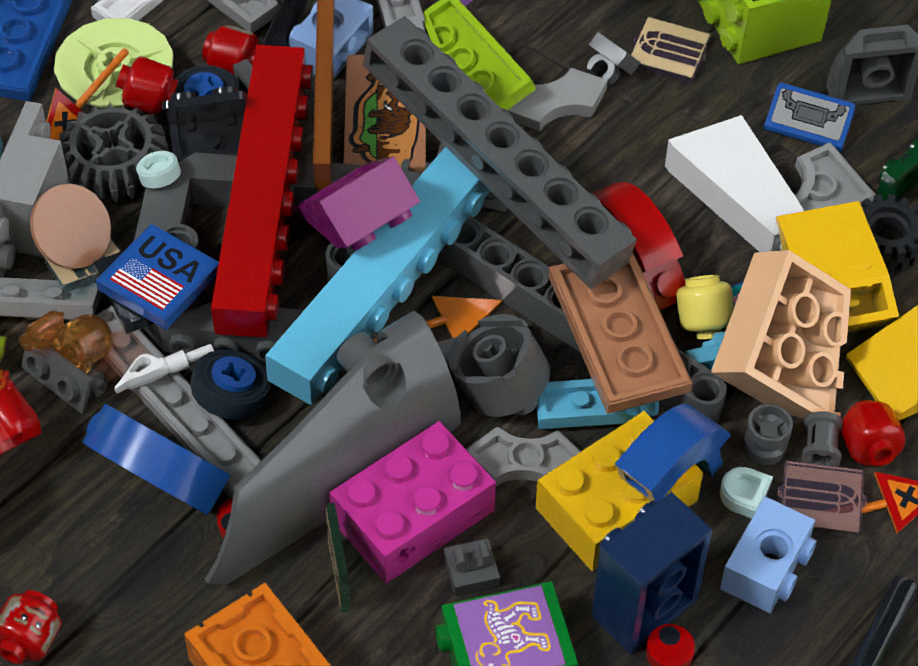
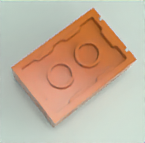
[184,583,331,666]

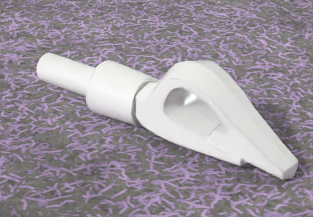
[115,344,214,394]

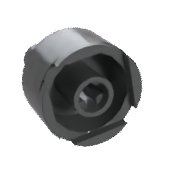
[448,314,550,417]

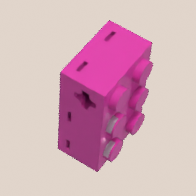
[329,421,496,584]

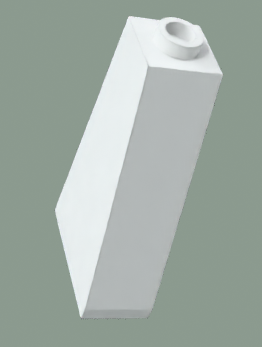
[665,115,804,252]

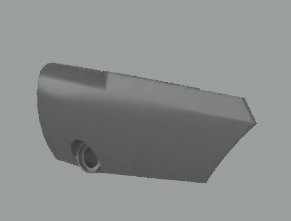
[205,311,461,586]

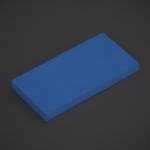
[0,0,73,102]

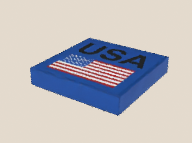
[96,223,219,330]

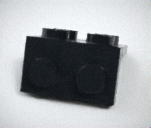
[162,86,247,163]

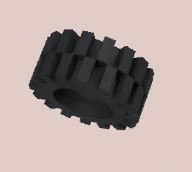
[861,194,918,274]

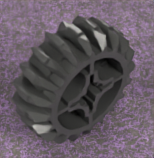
[59,102,169,204]

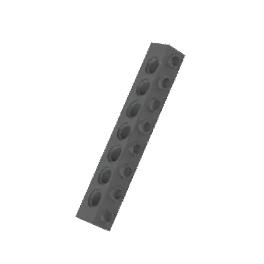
[363,16,637,290]

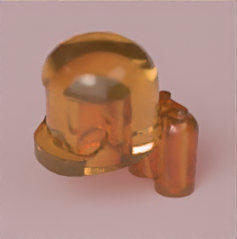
[19,311,113,374]

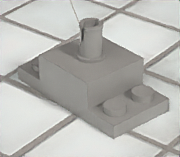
[0,101,98,278]

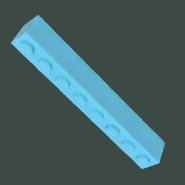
[265,147,490,405]

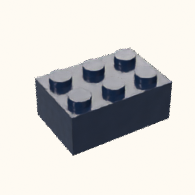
[592,492,712,655]

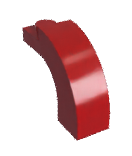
[592,182,686,311]

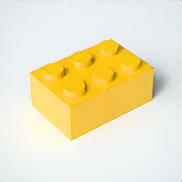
[536,411,703,572]

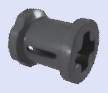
[801,411,844,470]

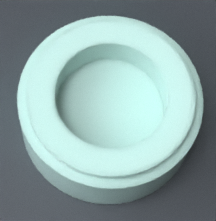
[136,151,181,189]

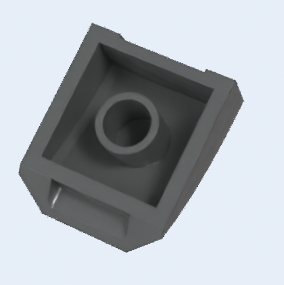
[826,25,918,105]

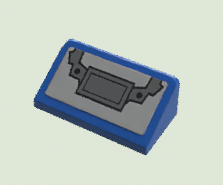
[764,83,856,152]

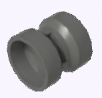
[743,404,793,465]

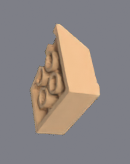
[711,250,851,419]

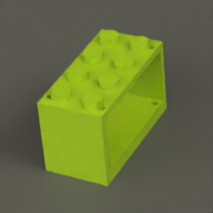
[698,0,831,64]

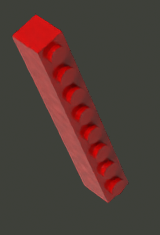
[211,45,313,338]

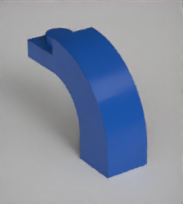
[83,404,231,515]
[615,404,731,502]

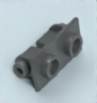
[21,332,108,414]

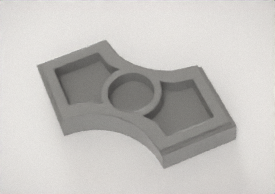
[507,68,608,131]
[466,427,581,486]

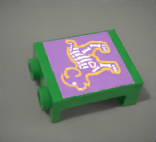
[435,581,578,666]

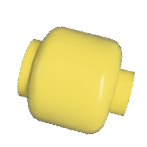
[676,275,734,339]

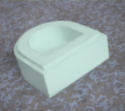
[720,467,773,519]

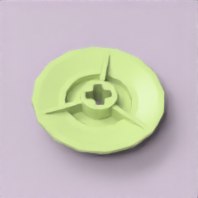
[54,18,173,108]

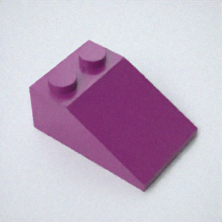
[294,156,421,251]

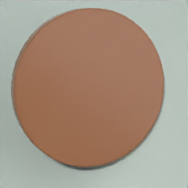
[30,184,111,269]

